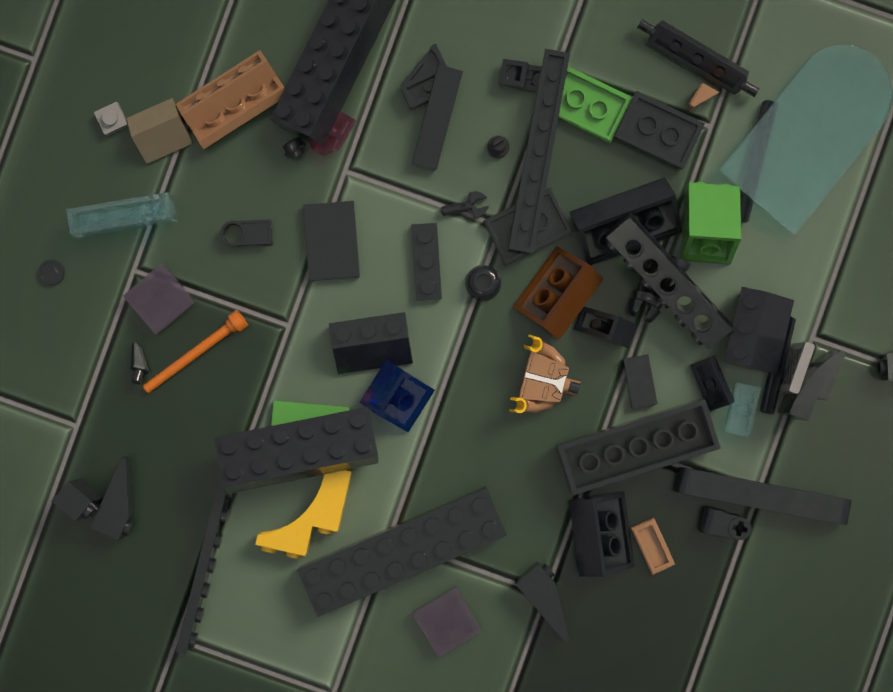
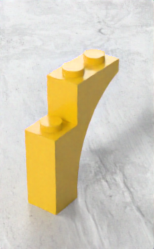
[255,469,353,559]

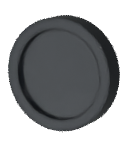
[38,260,65,285]

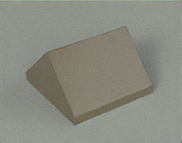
[127,98,193,165]

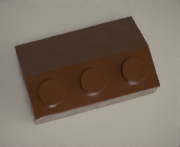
[513,246,604,340]

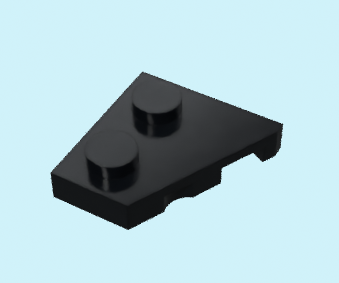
[400,43,446,110]

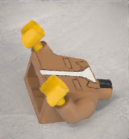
[509,335,581,413]

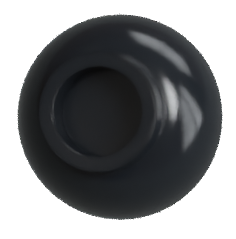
[465,265,502,301]

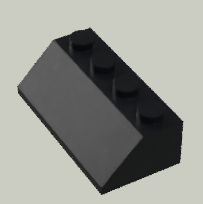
[569,177,682,266]

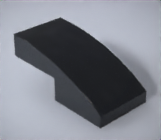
[499,59,542,93]

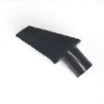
[130,343,149,385]

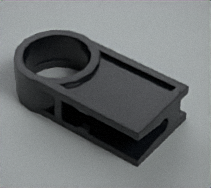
[220,220,273,247]

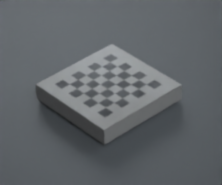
[780,342,815,394]

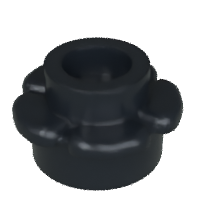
[282,136,306,158]

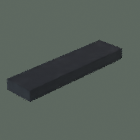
[412,64,463,170]

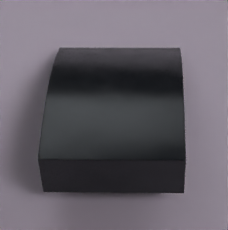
[778,350,846,421]

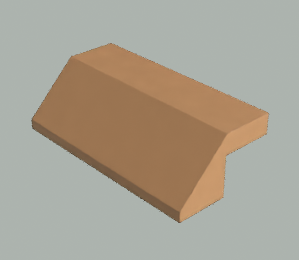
[176,50,285,149]

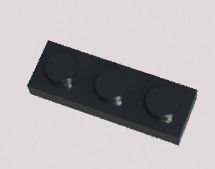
[412,223,442,301]

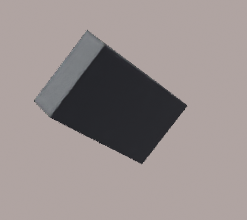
[623,354,658,409]

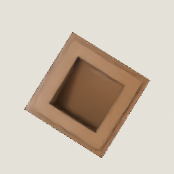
[686,83,719,111]

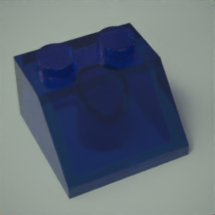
[359,359,435,433]

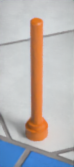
[143,310,249,393]

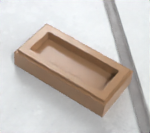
[630,518,675,575]

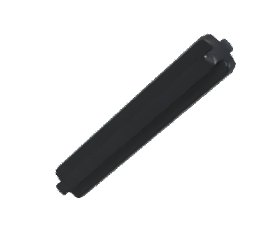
[760,316,796,414]

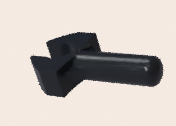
[441,191,489,218]

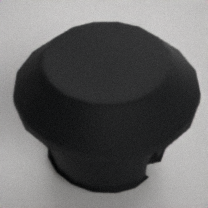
[487,135,509,158]

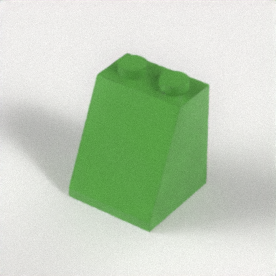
[680,182,741,264]

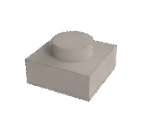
[94,101,128,136]

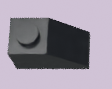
[573,307,637,349]

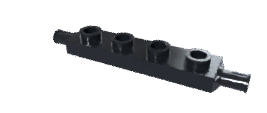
[637,19,760,97]

